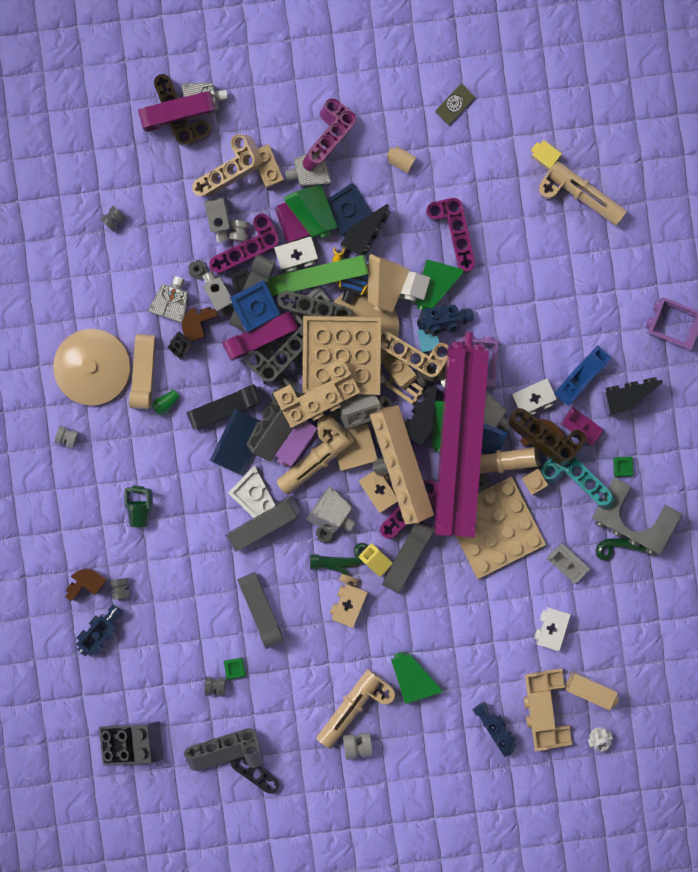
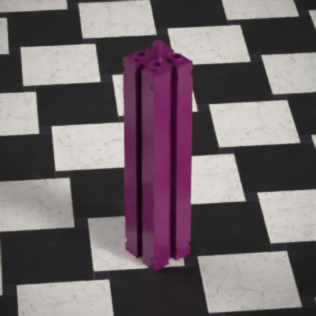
[434,332,489,537]

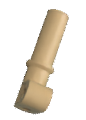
[538,160,627,226]
[277,415,354,495]
[480,447,541,474]
[316,669,395,749]

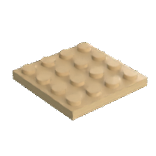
[302,316,381,395]
[455,476,546,579]

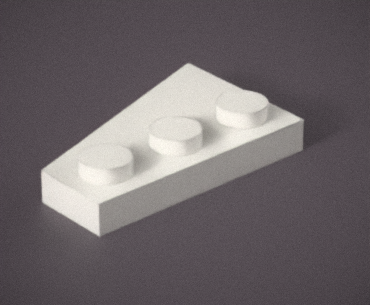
[228,465,276,518]

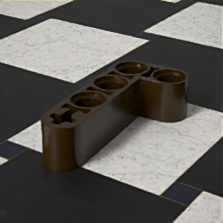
[154,74,212,147]
[508,408,586,466]

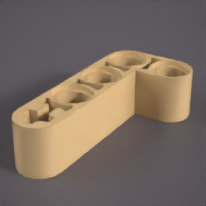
[192,134,262,197]
[381,330,448,378]
[129,334,156,410]

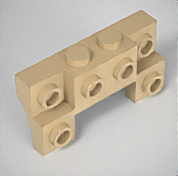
[273,358,361,428]
[523,668,572,751]

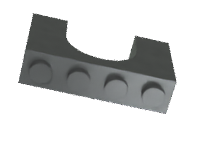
[592,478,683,557]

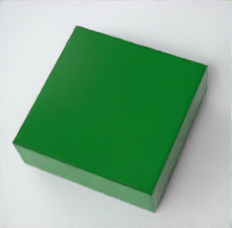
[613,457,634,477]
[223,657,246,680]

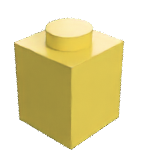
[531,140,562,171]
[358,543,393,577]

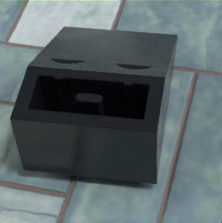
[340,204,391,257]
[602,377,663,415]
[404,384,437,446]
[99,721,163,765]

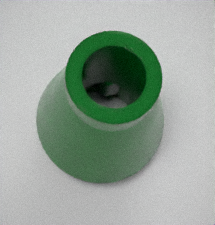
[151,390,180,416]

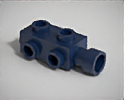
[417,305,474,336]
[76,604,125,657]
[472,701,517,757]

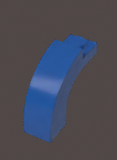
[554,345,612,406]

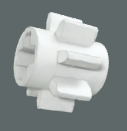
[588,727,613,752]

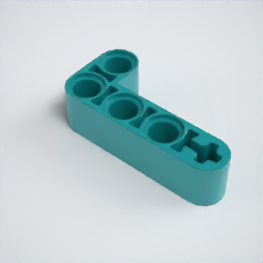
[541,452,614,510]

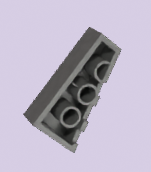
[246,374,304,462]

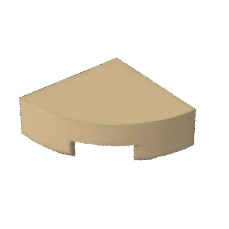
[339,574,359,586]

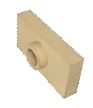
[381,350,418,389]

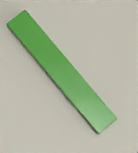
[267,255,369,297]

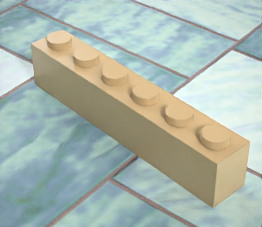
[370,405,434,524]

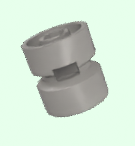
[343,732,373,760]

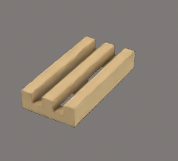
[384,375,425,406]

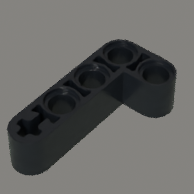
[186,384,262,430]

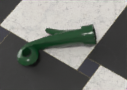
[595,535,657,560]
[310,542,369,575]

